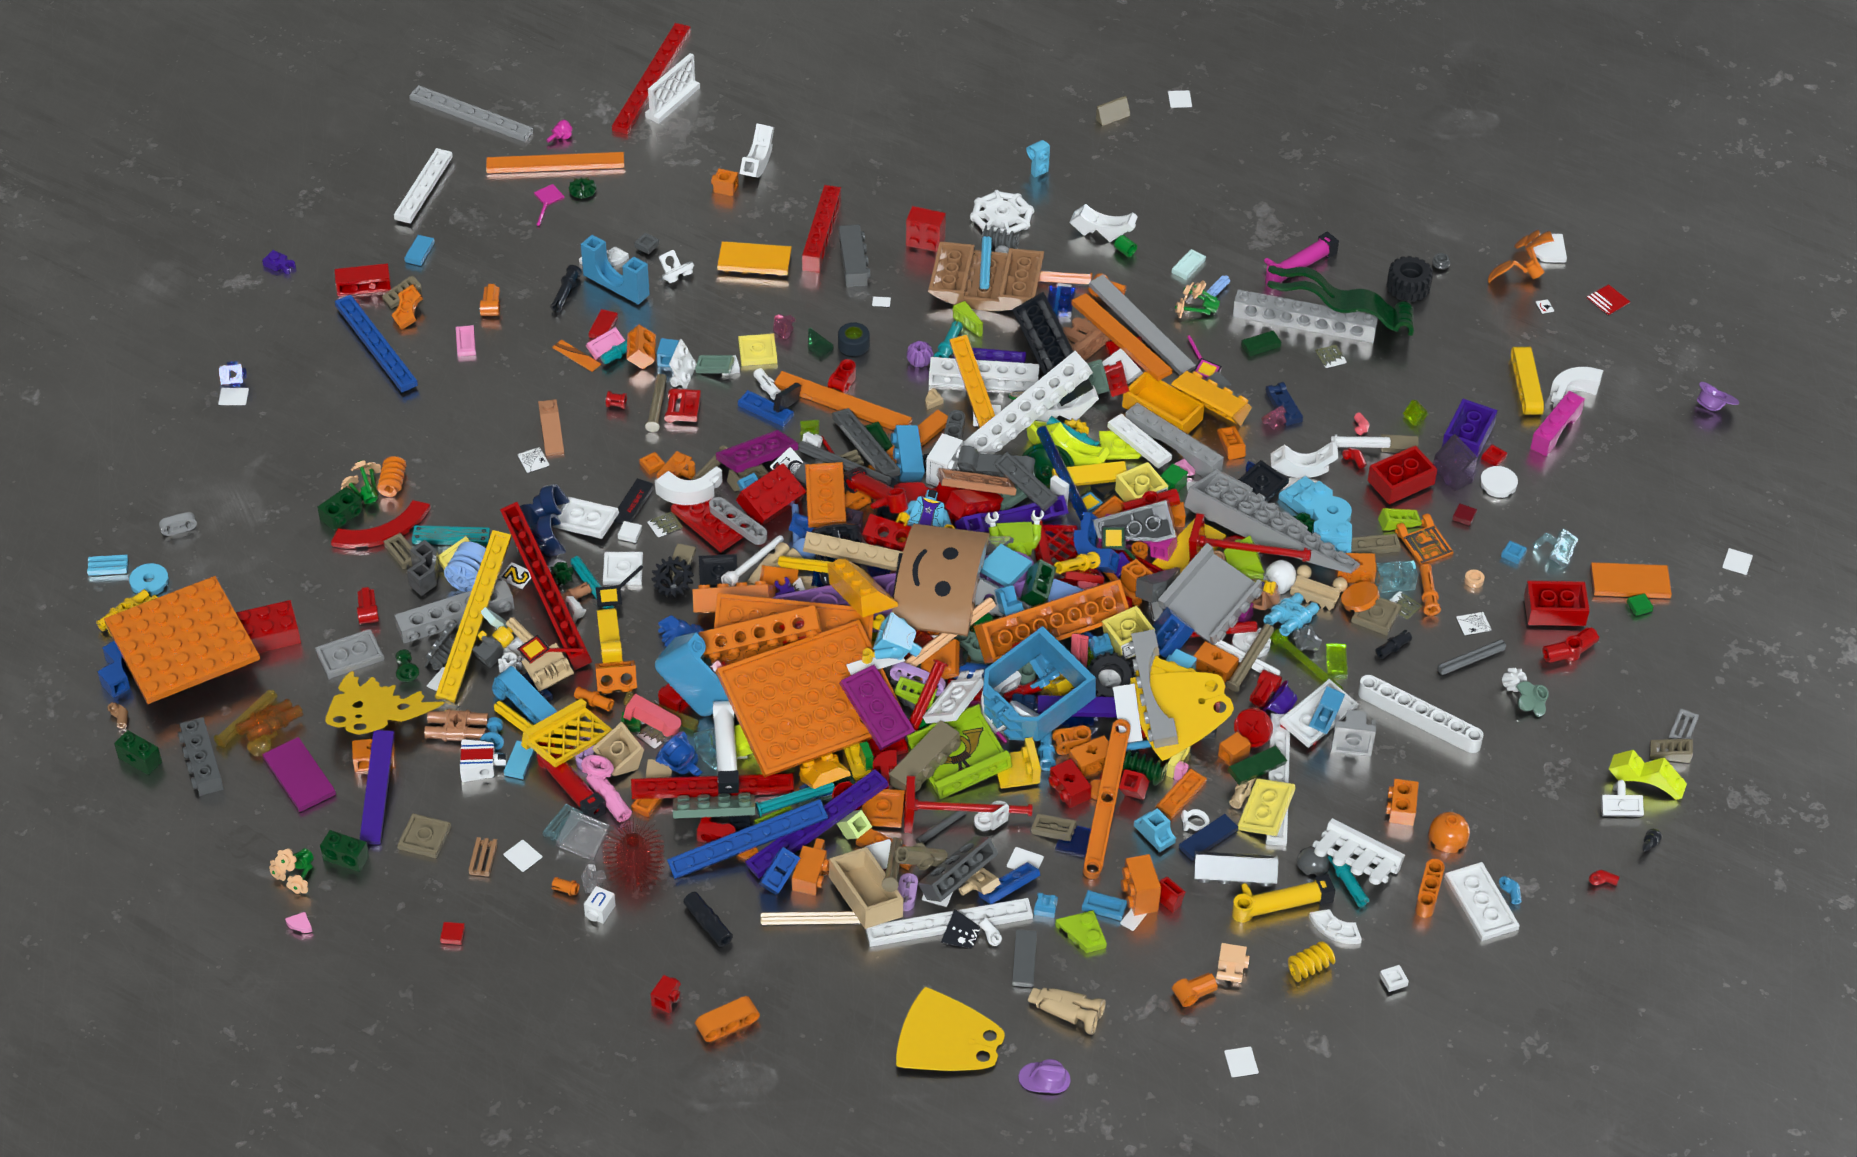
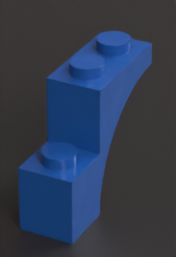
[97,641,130,698]

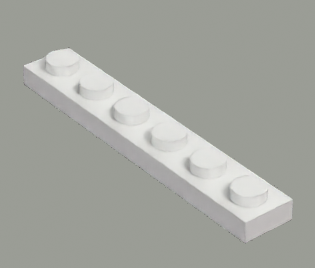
[394,148,453,224]

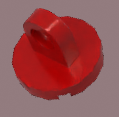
[1234,707,1273,748]

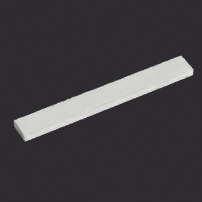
[1266,713,1290,846]
[866,898,1033,947]

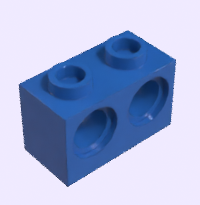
[758,847,800,895]

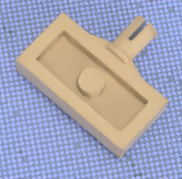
[958,867,1001,896]

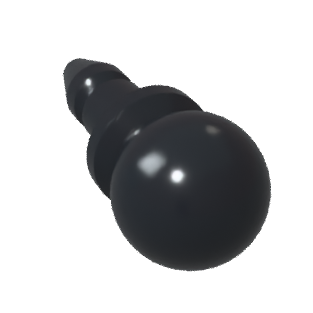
[1643,828,1662,851]

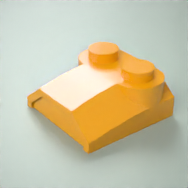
[799,752,851,789]

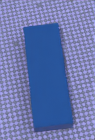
[738,390,794,427]
[978,862,1041,904]

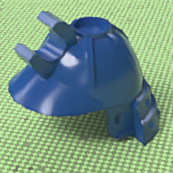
[655,731,703,777]

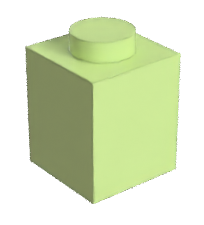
[836,810,872,839]

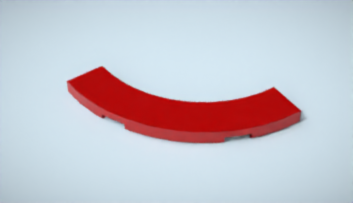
[331,500,431,549]

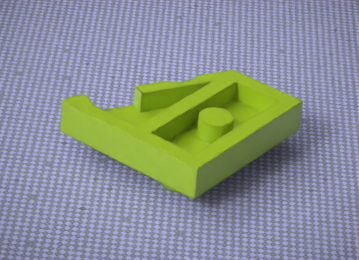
[1055,910,1107,953]

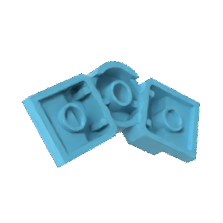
[1278,476,1352,553]

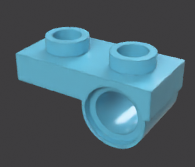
[1026,140,1050,177]

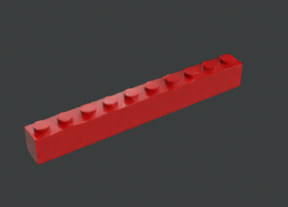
[500,502,592,670]

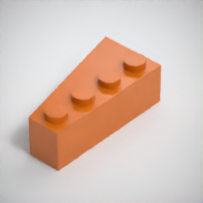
[692,581,777,613]

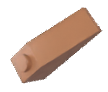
[538,399,564,456]

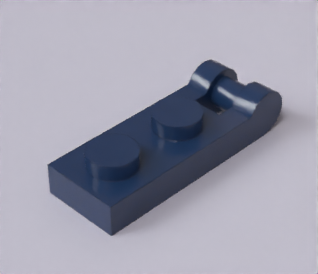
[1265,382,1303,426]

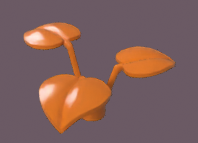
[1488,230,1554,284]

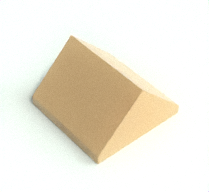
[592,722,644,776]

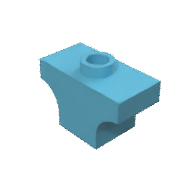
[1134,808,1176,852]

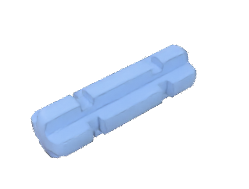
[1204,275,1230,297]

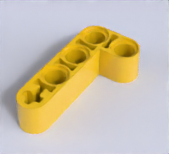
[597,608,623,663]

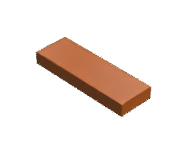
[1155,768,1207,820]

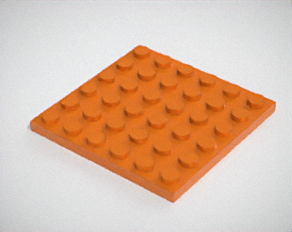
[104,576,260,704]

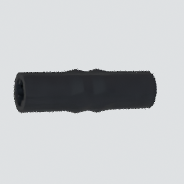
[683,891,733,947]

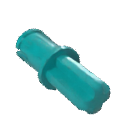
[600,340,627,364]

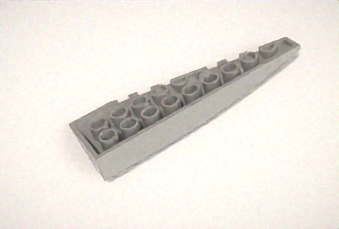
[1184,469,1360,574]

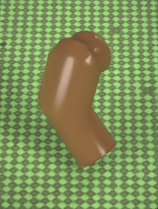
[107,702,128,729]

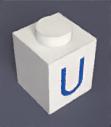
[584,886,616,924]

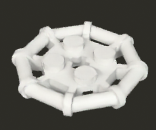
[970,190,1034,235]

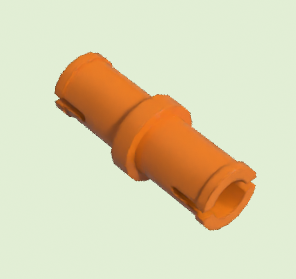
[574,686,614,711]

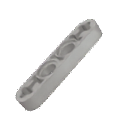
[709,497,767,545]

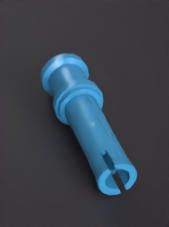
[1037,731,1056,771]

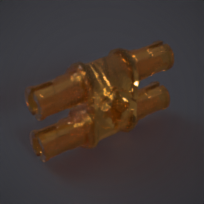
[235,699,303,742]

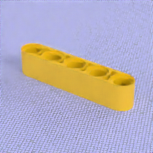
[1511,346,1544,415]

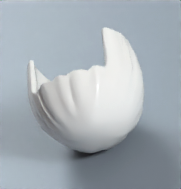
[1266,560,1296,594]

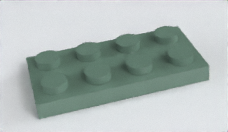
[673,793,755,819]

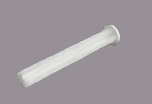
[1215,640,1281,676]

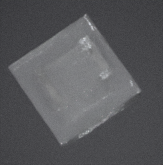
[581,864,606,893]

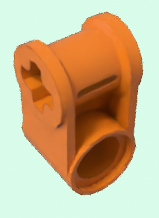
[1052,725,1091,755]

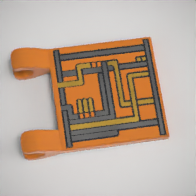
[1395,513,1453,566]

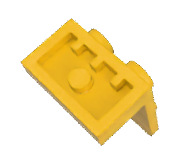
[997,737,1041,789]

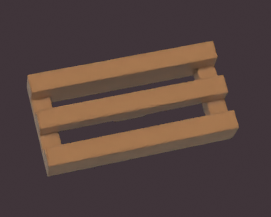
[468,837,498,877]

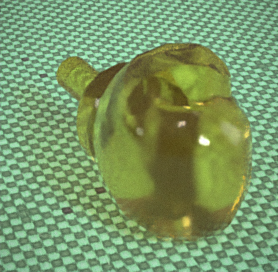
[247,731,278,757]

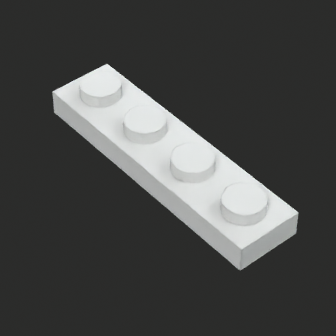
[1107,414,1172,468]

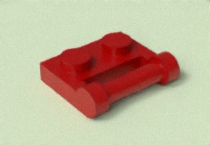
[664,389,701,423]

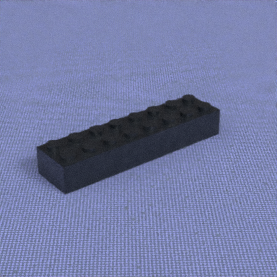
[1012,292,1094,406]

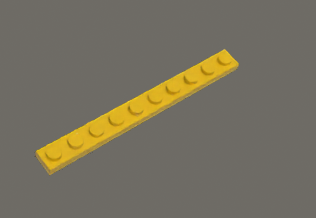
[435,530,511,704]

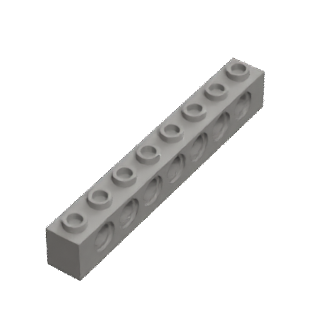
[1233,289,1378,343]

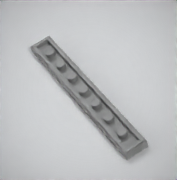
[409,85,533,142]
[1089,274,1196,375]

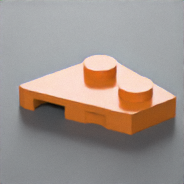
[921,639,960,681]

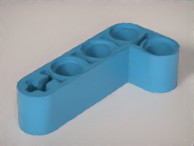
[492,666,557,725]

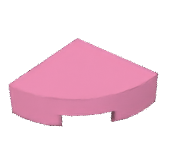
[1174,459,1195,476]
[1174,761,1189,781]
[285,912,312,933]

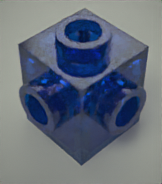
[219,361,247,388]

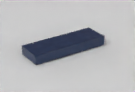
[1179,814,1238,861]

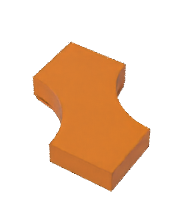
[391,284,423,330]

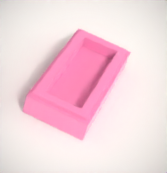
[456,325,476,357]
[586,327,625,360]

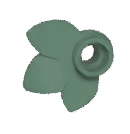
[1516,681,1549,717]

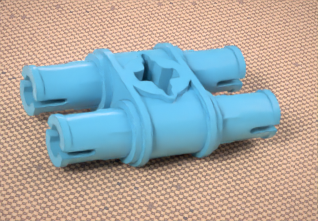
[1263,593,1319,636]

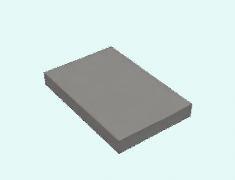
[315,629,384,679]

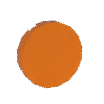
[1341,582,1380,612]

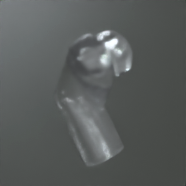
[431,699,460,711]

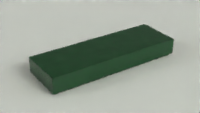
[1228,745,1287,785]

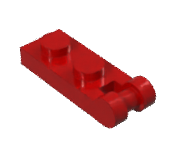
[1104,361,1129,397]

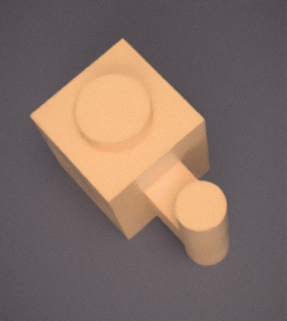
[1216,943,1250,983]

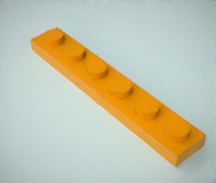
[950,335,995,429]

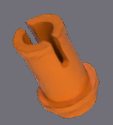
[552,877,580,896]

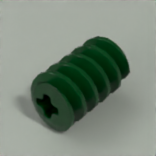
[1123,749,1168,786]

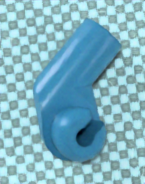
[1499,876,1522,905]

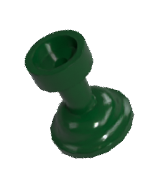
[395,649,419,682]

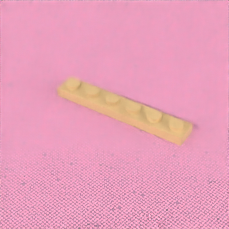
[803,531,903,571]

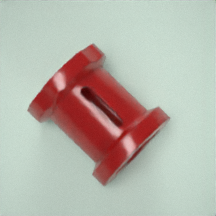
[606,391,627,409]

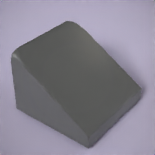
[1205,371,1231,389]

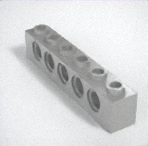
[394,580,514,644]

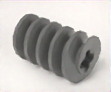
[981,225,1020,249]

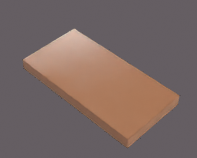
[937,468,1017,496]

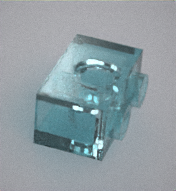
[1375,561,1418,592]

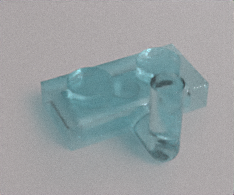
[1533,528,1578,568]

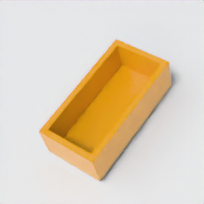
[1122,371,1204,434]

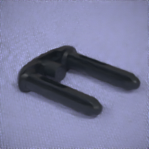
[811,523,869,586]

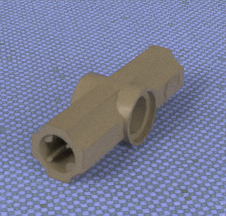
[895,843,948,870]

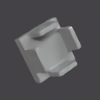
[1331,710,1376,756]

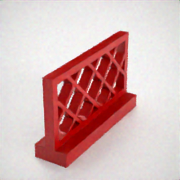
[1033,520,1080,586]

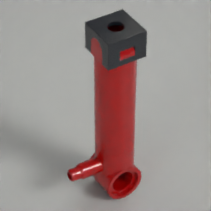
[843,467,908,513]
[536,742,606,823]

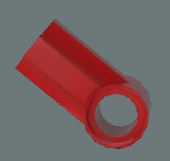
[357,587,379,624]
[1249,670,1282,708]

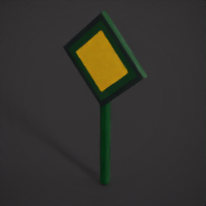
[1102,526,1140,562]

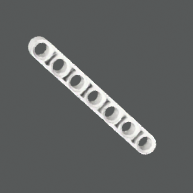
[1358,675,1484,753]

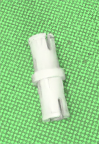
[753,368,781,400]

